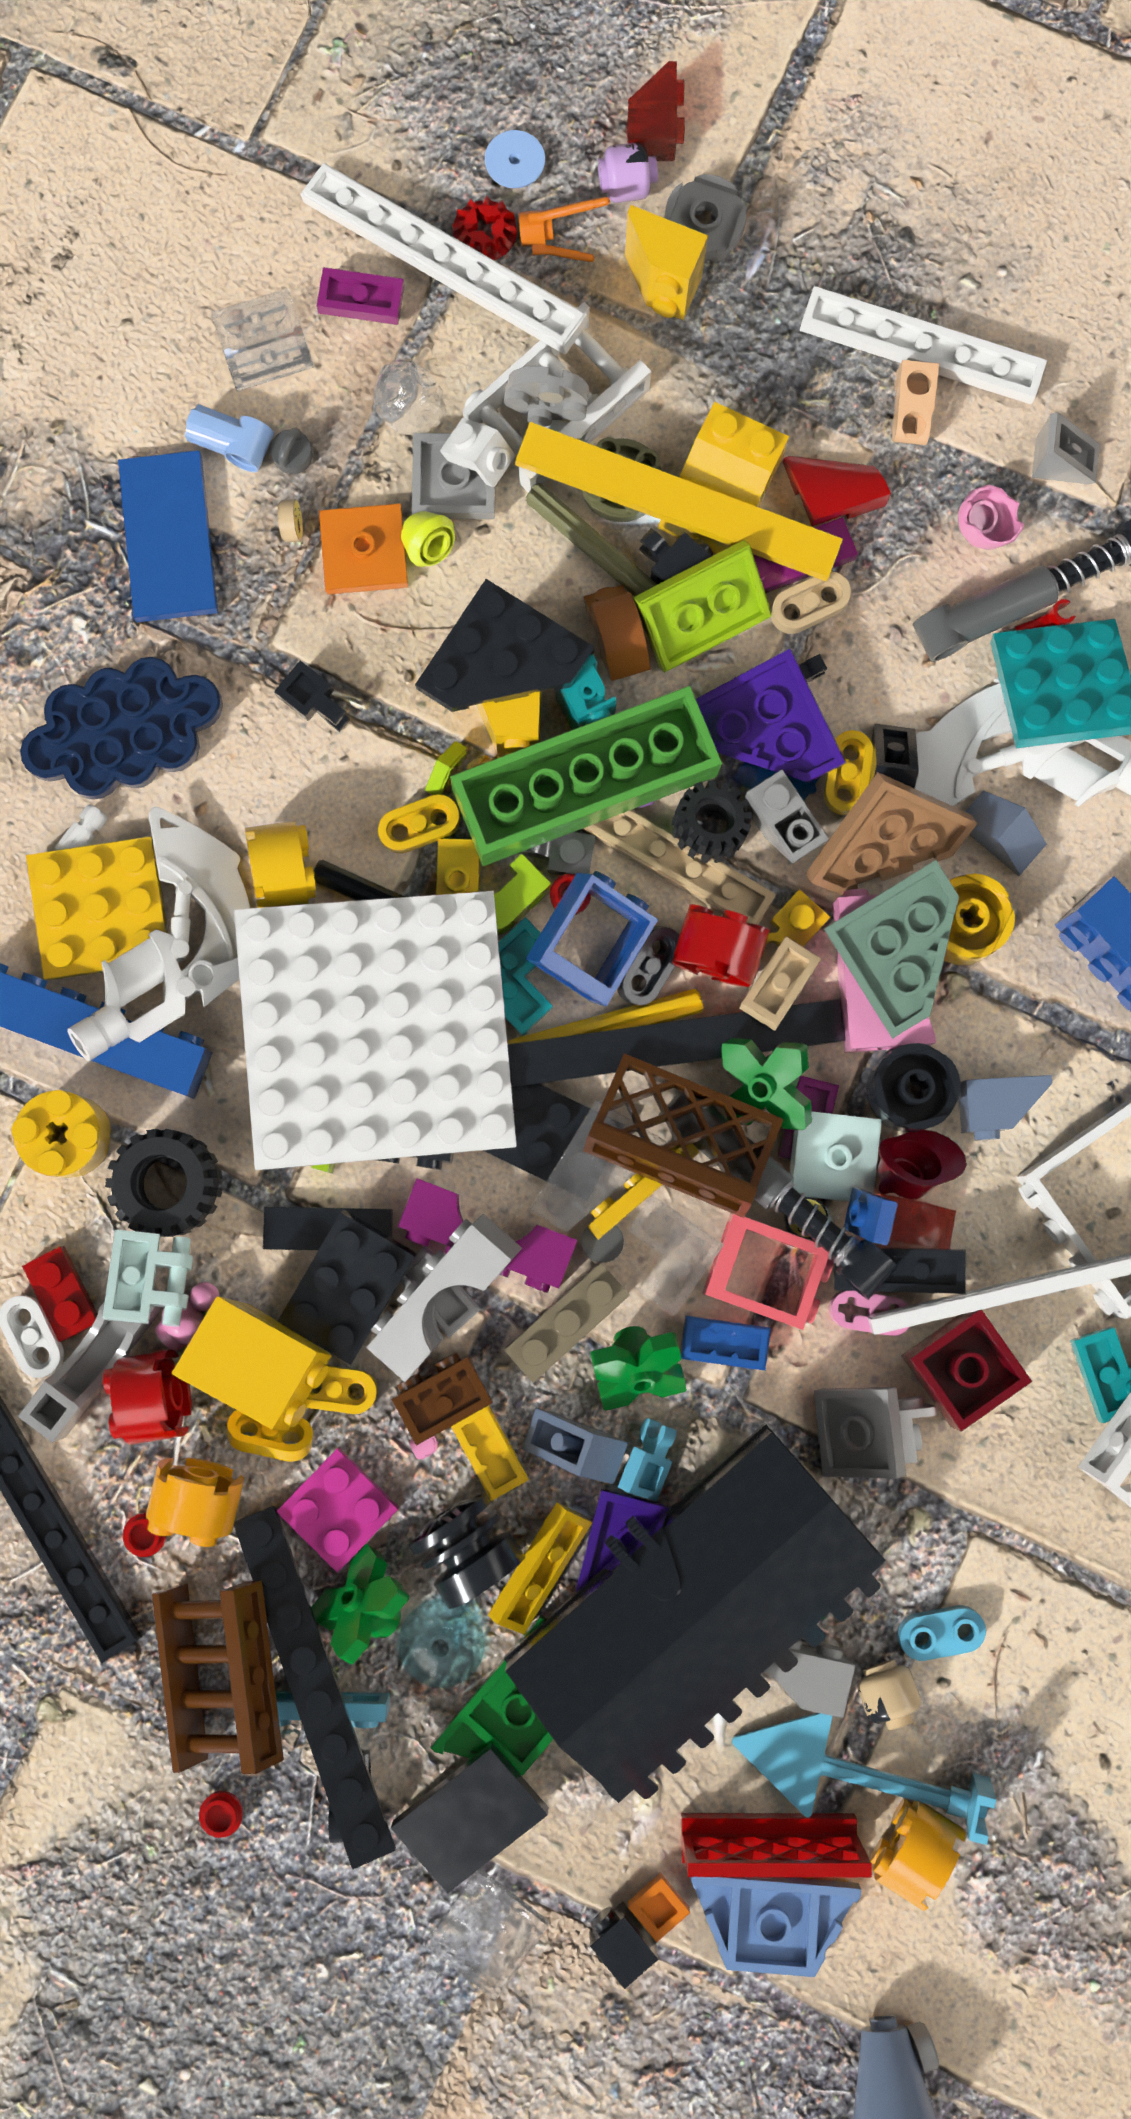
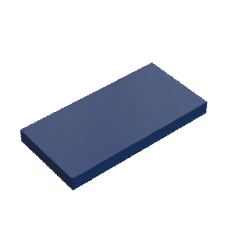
[118,450,218,622]

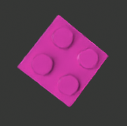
[276,1447,399,1573]

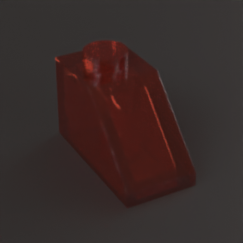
[877,1194,956,1249]

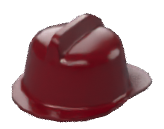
[878,1130,967,1200]

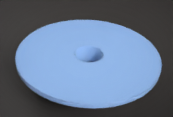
[485,130,545,188]

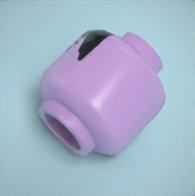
[598,142,658,203]

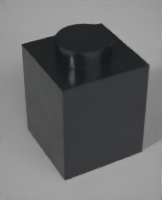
[589,1901,659,1989]

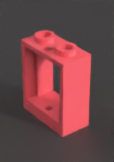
[702,1213,834,1330]

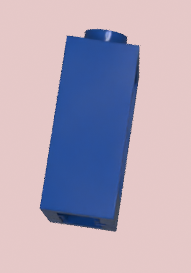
[525,871,658,1006]

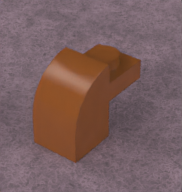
[583,585,651,681]

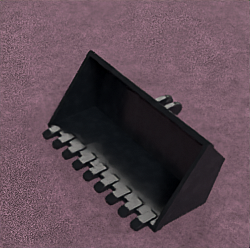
[504,1423,886,1803]

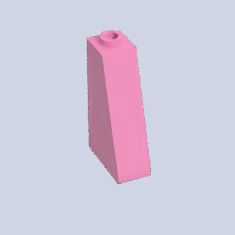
[832,889,936,1053]

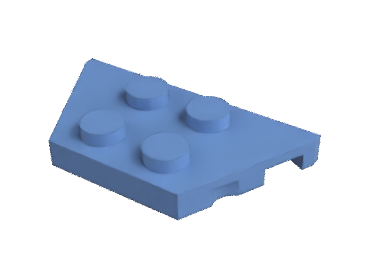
[691,1877,861,1977]

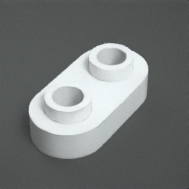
[0,1295,64,1378]

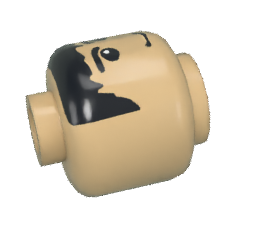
[857,1659,922,1730]

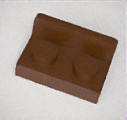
[391,1352,493,1446]

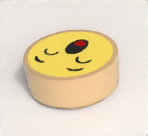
[278,499,303,543]

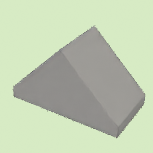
[1032,412,1100,485]

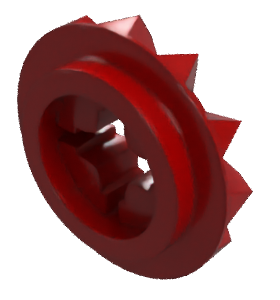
[452,195,517,260]

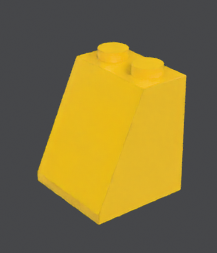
[477,691,542,757]
[172,1296,332,1431]

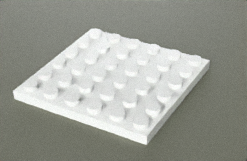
[234,891,516,1170]

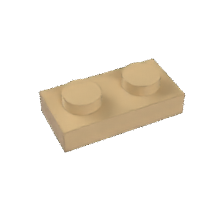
[739,937,821,1031]

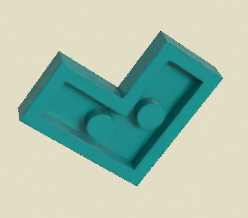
[498,917,555,1036]
[1070,1327,1131,1423]

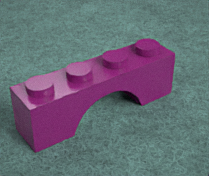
[398,1178,577,1293]

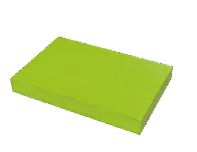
[633,540,771,673]

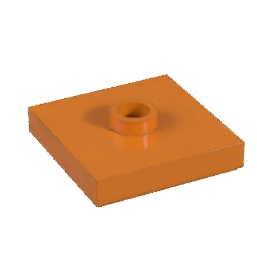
[319,503,408,595]

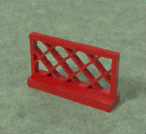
[681,1813,872,1878]

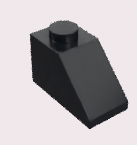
[869,723,919,789]

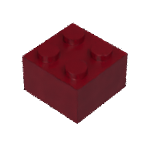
[901,1310,1033,1432]

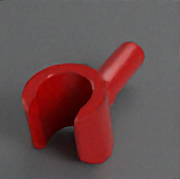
[1014,599,1076,631]

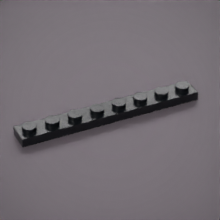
[234,1506,397,1870]

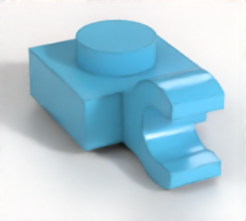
[618,1418,677,1501]

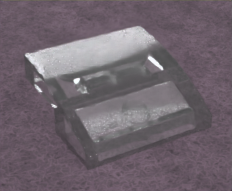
[211,288,314,392]

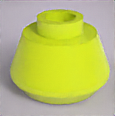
[401,511,455,567]

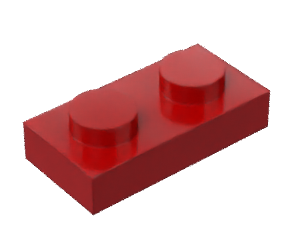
[22,1246,98,1342]

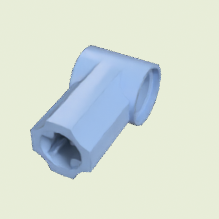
[185,404,274,473]

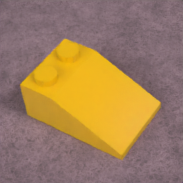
[658,401,789,555]

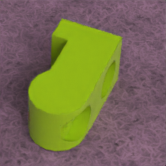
[494,854,551,935]

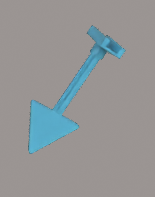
[732,1713,996,1845]

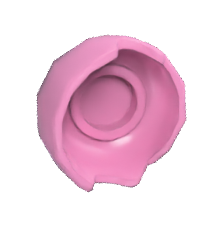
[958,484,1024,550]

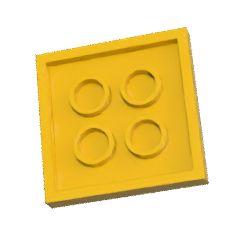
[26,837,168,981]

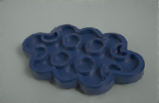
[20,657,223,800]

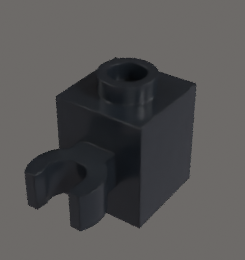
[639,528,713,584]

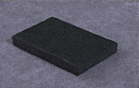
[391,1742,549,1894]

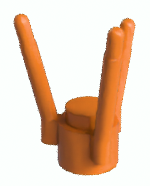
[519,197,610,262]

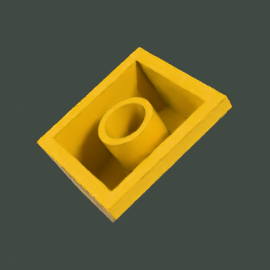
[625,205,708,321]

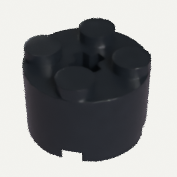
[866,1043,961,1132]

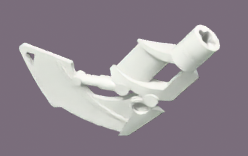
[915,677,1131,807]
[68,807,250,1061]

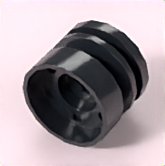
[408,1492,526,1609]

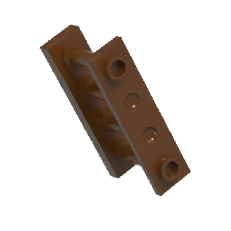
[152,1580,284,1774]

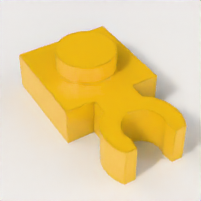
[765,889,830,947]

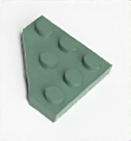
[824,860,959,1039]

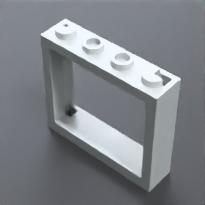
[1016,1097,1131,1319]

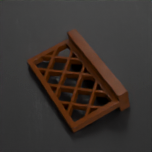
[583,1053,784,1218]

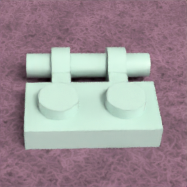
[103,1230,193,1327]

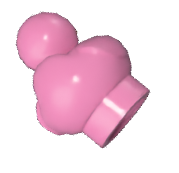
[155,1282,220,1351]

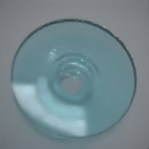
[398,1599,485,1688]

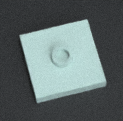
[790,1112,882,1201]

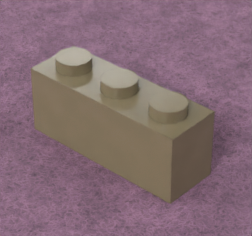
[504,1262,630,1383]

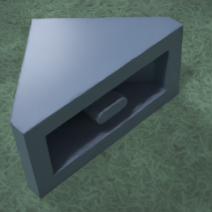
[965,790,1047,876]

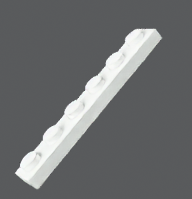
[800,286,1047,404]

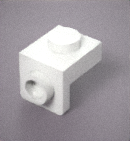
[440,418,515,487]

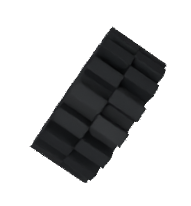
[672,780,752,863]

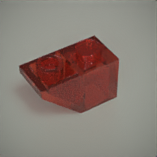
[627,61,685,161]

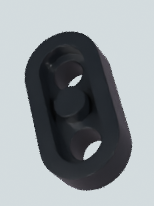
[617,926,679,1005]

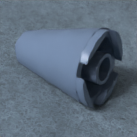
[853,2016,937,2119]

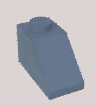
[959,1075,1052,1141]
[522,1408,628,1484]

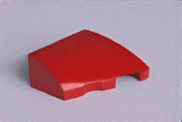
[783,456,891,526]

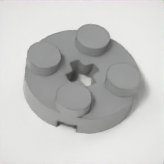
[665,174,746,262]
[504,366,589,427]

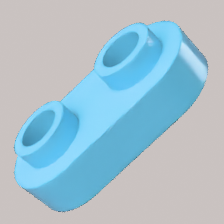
[897,1605,986,1661]

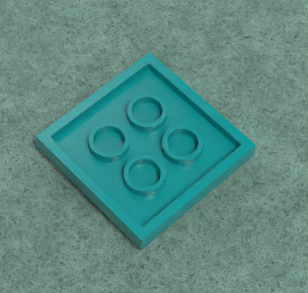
[990,619,1131,749]

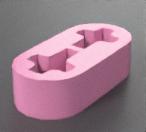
[829,1290,909,1336]

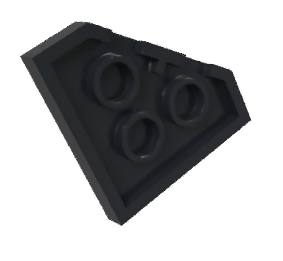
[415,579,595,712]

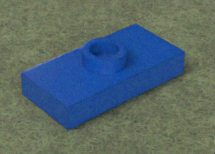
[843,1187,898,1245]
[680,1315,771,1371]

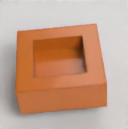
[628,1872,690,1942]

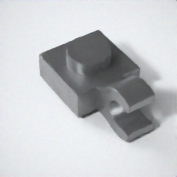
[521,832,595,875]

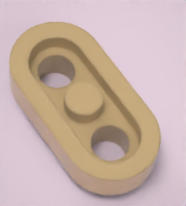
[771,571,851,634]

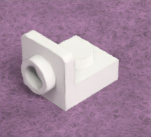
[898,1397,937,1464]

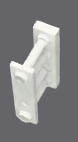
[463,302,651,492]

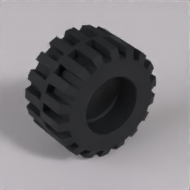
[105,1129,223,1237]

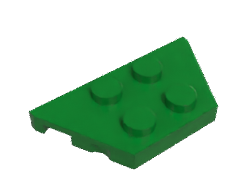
[430,1614,553,1776]

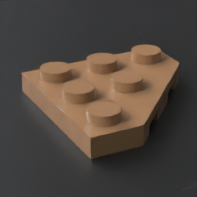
[805,772,978,895]

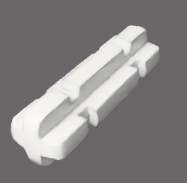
[54,804,107,850]

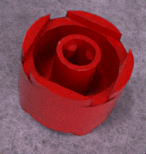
[672,904,769,987]
[103,1349,192,1445]

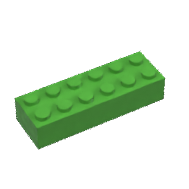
[450,686,722,866]

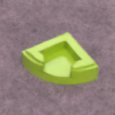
[425,741,467,795]

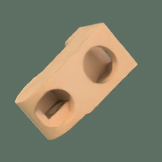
[892,360,939,445]

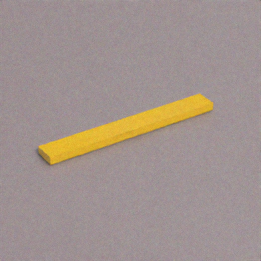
[515,422,843,581]

